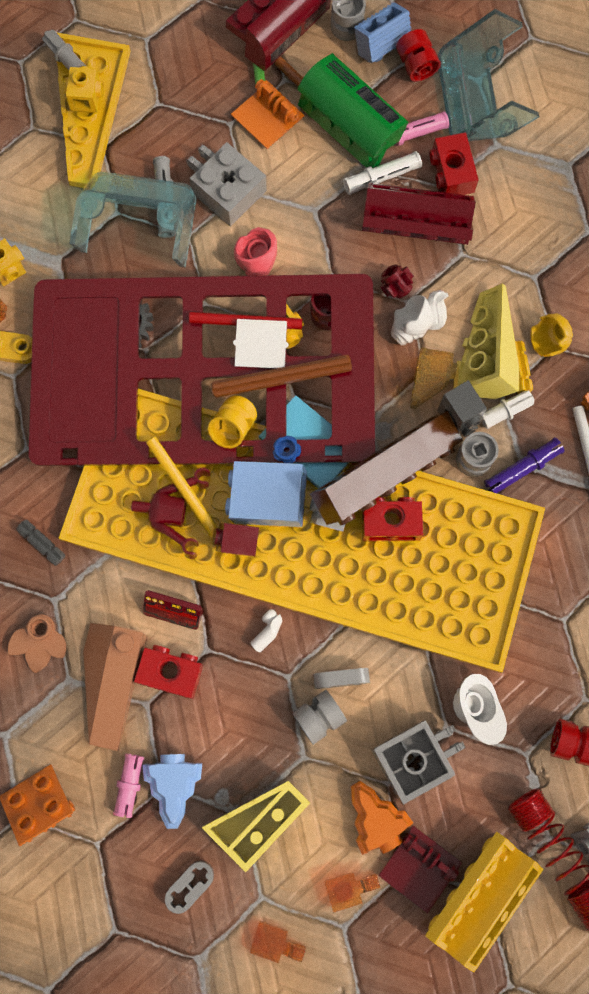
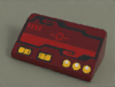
[143,590,204,630]

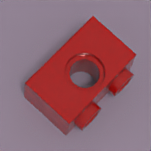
[429,132,479,195]
[362,497,423,541]
[134,645,203,699]

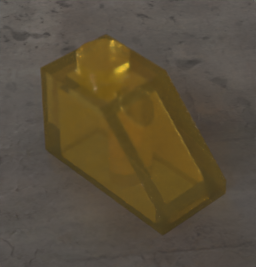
[410,348,457,409]

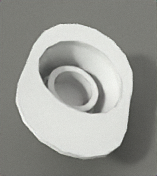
[453,674,507,745]

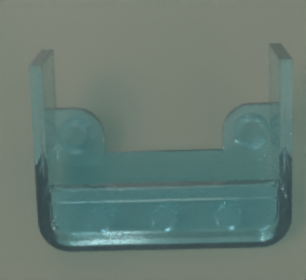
[438,9,540,141]
[69,172,196,268]

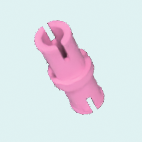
[113,754,144,818]

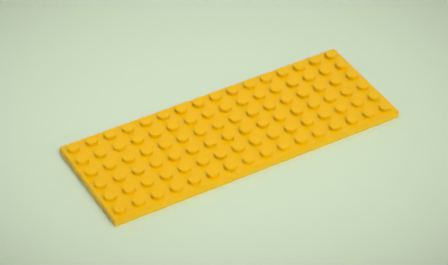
[59,389,545,673]

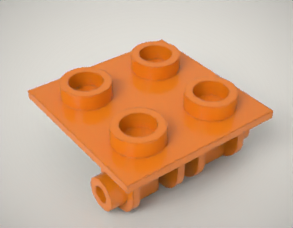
[231,79,305,149]
[0,764,76,846]

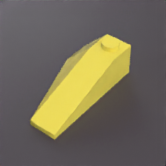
[453,283,519,399]

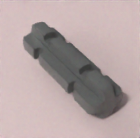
[16,520,65,566]

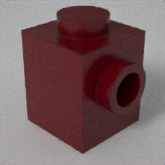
[213,522,259,556]

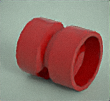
[396,29,441,82]
[550,719,589,767]

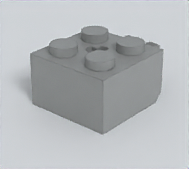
[186,142,267,227]
[371,720,465,805]

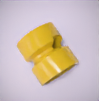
[208,395,257,448]

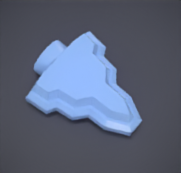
[142,754,202,829]

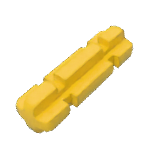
[515,341,533,394]

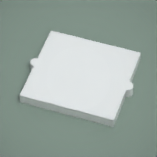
[233,319,289,368]

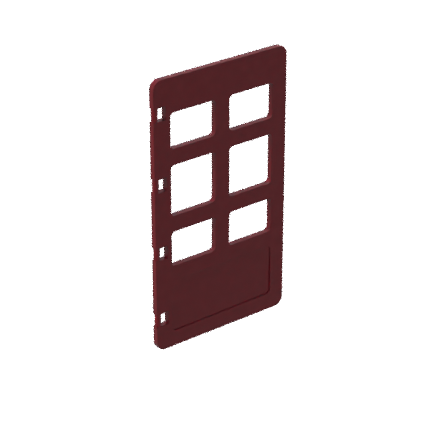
[29,274,375,466]

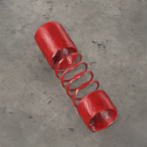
[508,788,589,931]

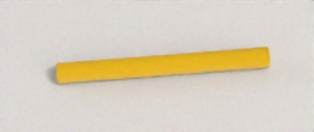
[146,436,218,538]

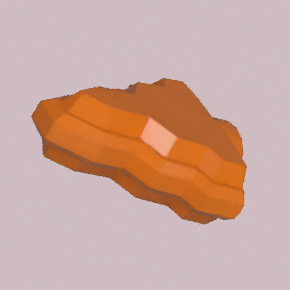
[351,781,413,855]

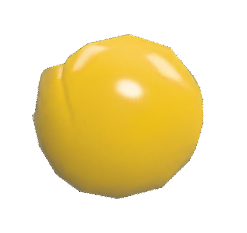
[530,313,573,357]

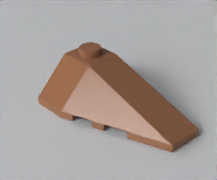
[83,623,147,751]

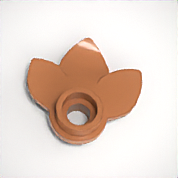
[8,614,66,673]

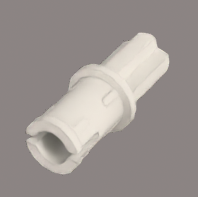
[482,390,534,429]

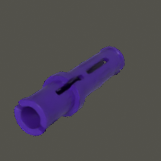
[484,437,565,493]

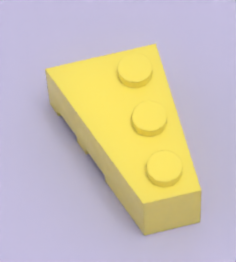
[202,781,310,872]

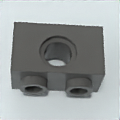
[437,380,487,437]

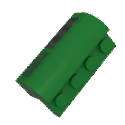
[297,53,408,168]

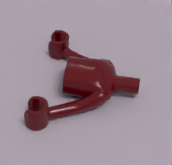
[131,468,211,559]

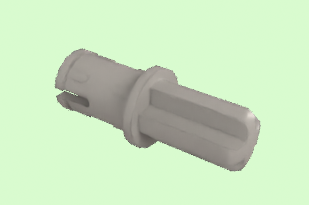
[42,30,86,70]

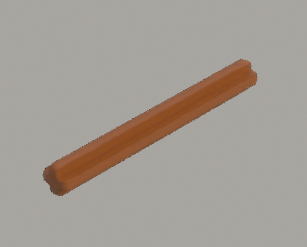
[211,355,352,398]

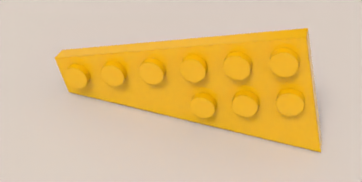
[56,32,131,190]

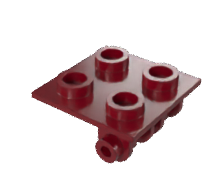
[378,826,462,914]

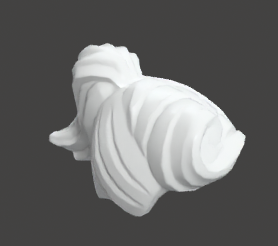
[391,290,449,346]

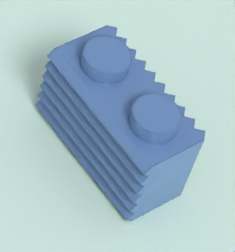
[355,2,411,63]

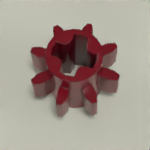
[380,264,414,299]

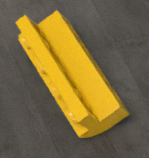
[425,831,543,972]

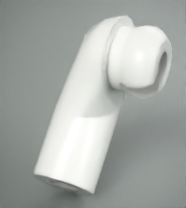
[250,609,282,652]

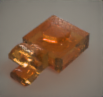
[324,872,380,913]
[250,921,306,963]

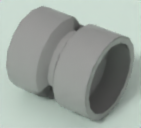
[330,0,366,41]
[456,432,499,477]
[292,690,347,745]

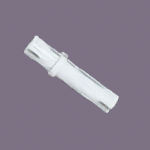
[343,151,422,195]

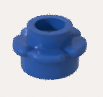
[273,436,301,463]

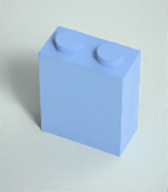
[225,461,307,527]

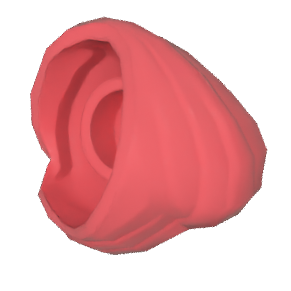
[234,227,277,276]

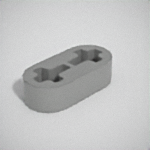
[313,668,370,689]
[165,861,214,914]

